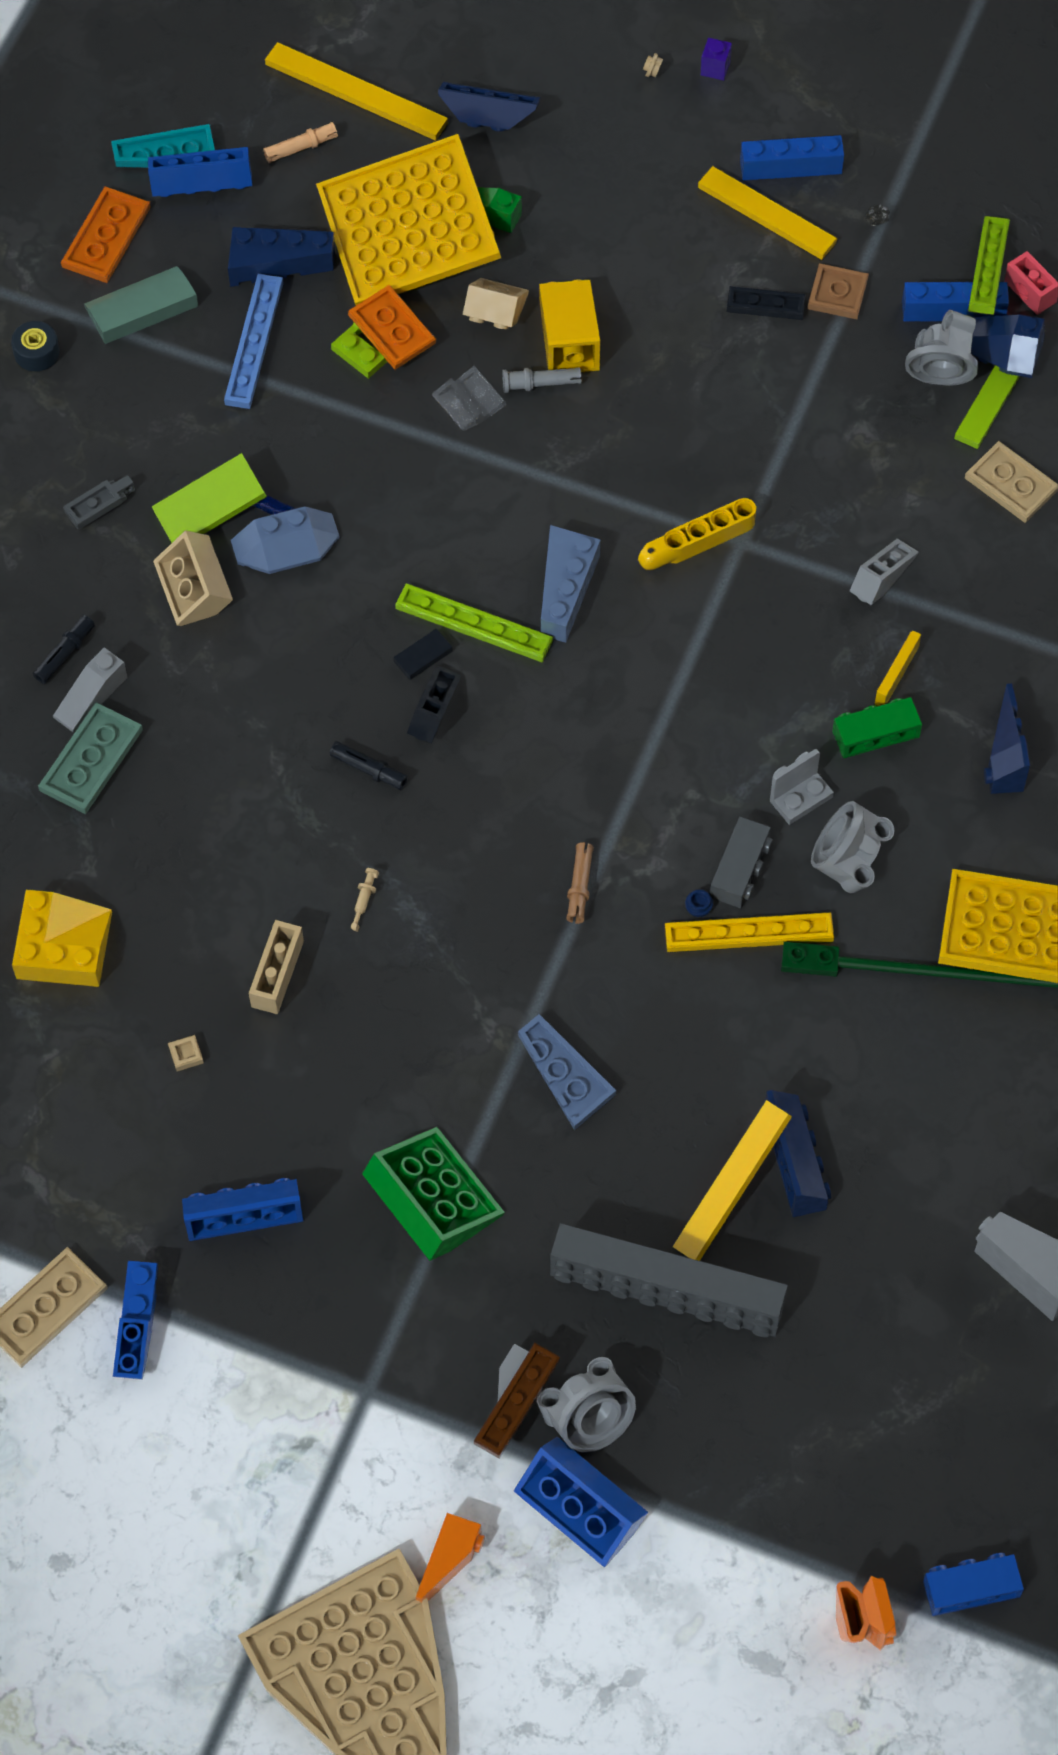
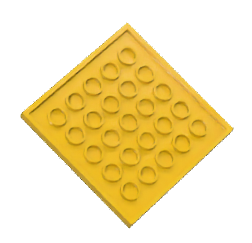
[316,134,501,306]

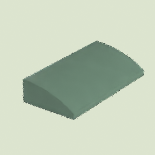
[84,266,198,344]

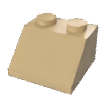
[463,278,529,329]

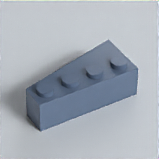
[541,525,600,643]

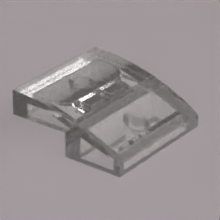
[432,366,507,431]

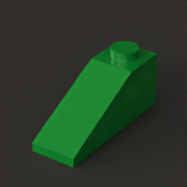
[477,187,522,233]

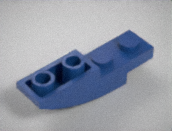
[113,1261,158,1380]

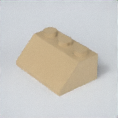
[153,530,233,626]

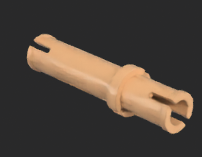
[263,122,338,163]

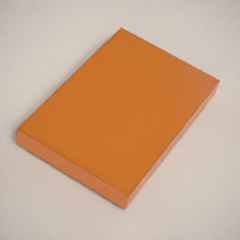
[348,285,436,370]

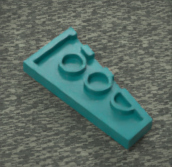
[111,124,215,168]

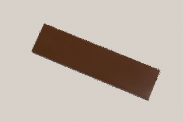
[474,1343,560,1459]

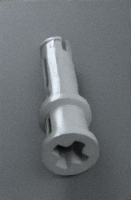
[502,367,581,393]

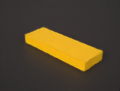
[875,631,921,706]

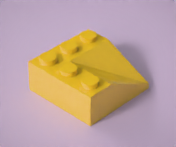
[12,890,112,987]

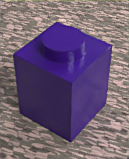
[701,38,732,81]

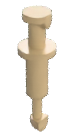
[351,868,379,932]

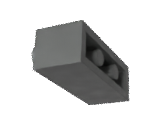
[710,816,773,908]

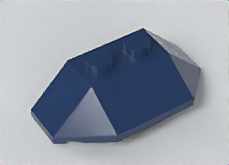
[438,82,541,131]

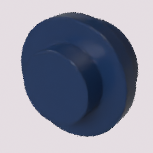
[685,890,713,917]

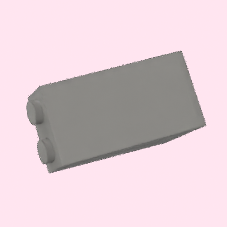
[974,1212,1058,1321]

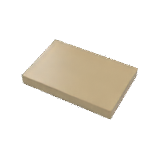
[965,441,1058,523]

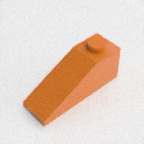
[416,1513,485,1602]

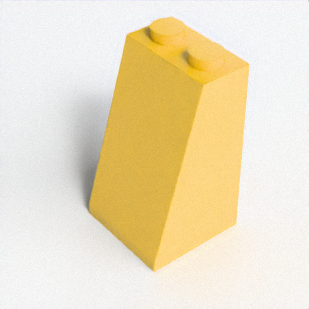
[539,280,600,372]

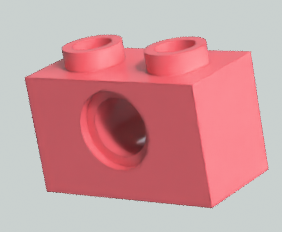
[1004,251,1058,315]

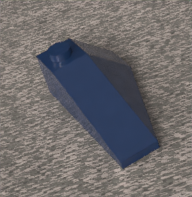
[971,315,1045,378]

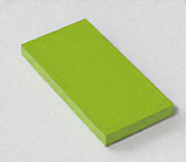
[152,453,267,543]

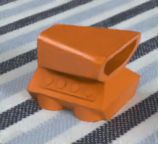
[836,1576,896,1651]

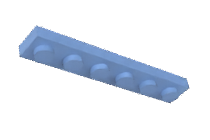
[224,274,283,409]

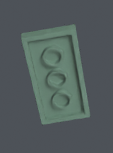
[38,702,143,814]

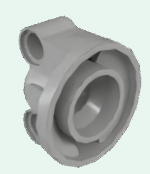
[905,310,978,386]
[811,801,895,893]
[537,1357,636,1452]

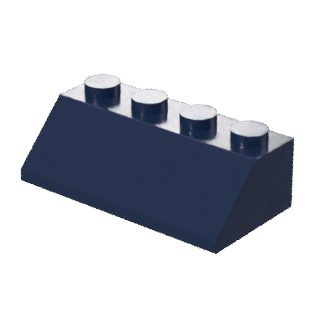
[765,1090,831,1217]

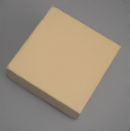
[168,1035,204,1071]

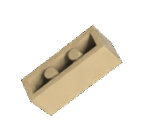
[249,920,304,1014]

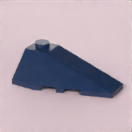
[984,683,1030,794]

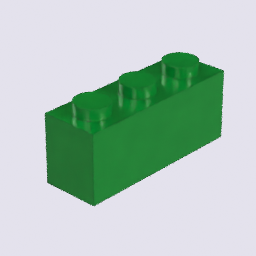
[832,697,922,759]

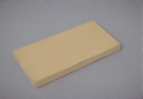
[0,1247,108,1368]

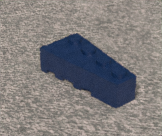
[228,227,335,287]

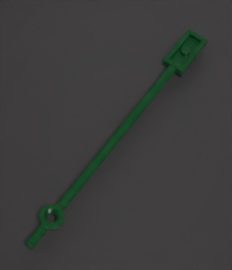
[781,942,1058,988]

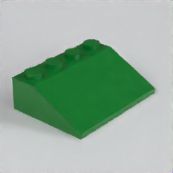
[362,1127,505,1261]

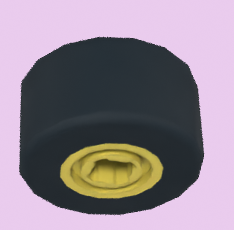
[11,321,60,371]

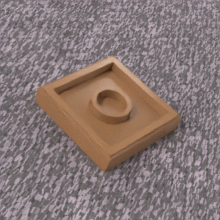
[808,263,869,319]

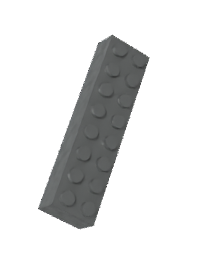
[550,1223,788,1337]

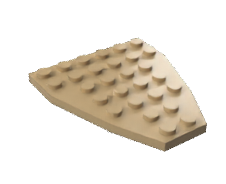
[238,1548,447,1755]

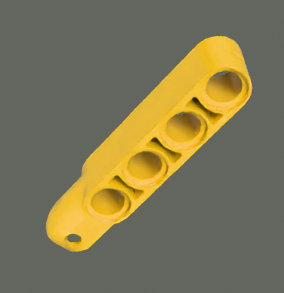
[638,498,756,570]

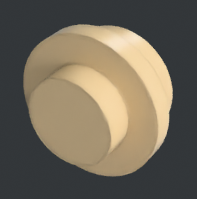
[643,53,663,77]

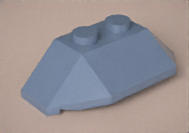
[231,506,339,574]

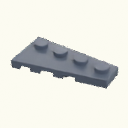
[518,1014,616,1131]

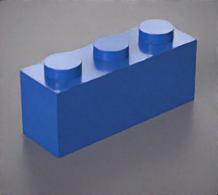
[923,1553,1024,1616]

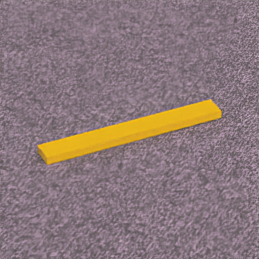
[265,42,448,141]

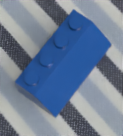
[182,1178,304,1241]
[513,1437,648,1567]

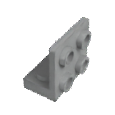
[770,749,834,825]

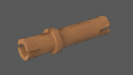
[567,842,594,924]

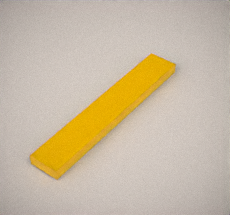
[698,166,837,260]
[665,912,834,952]
[673,1100,792,1261]

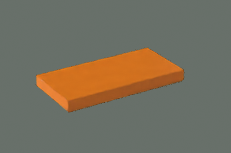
[61,186,151,283]

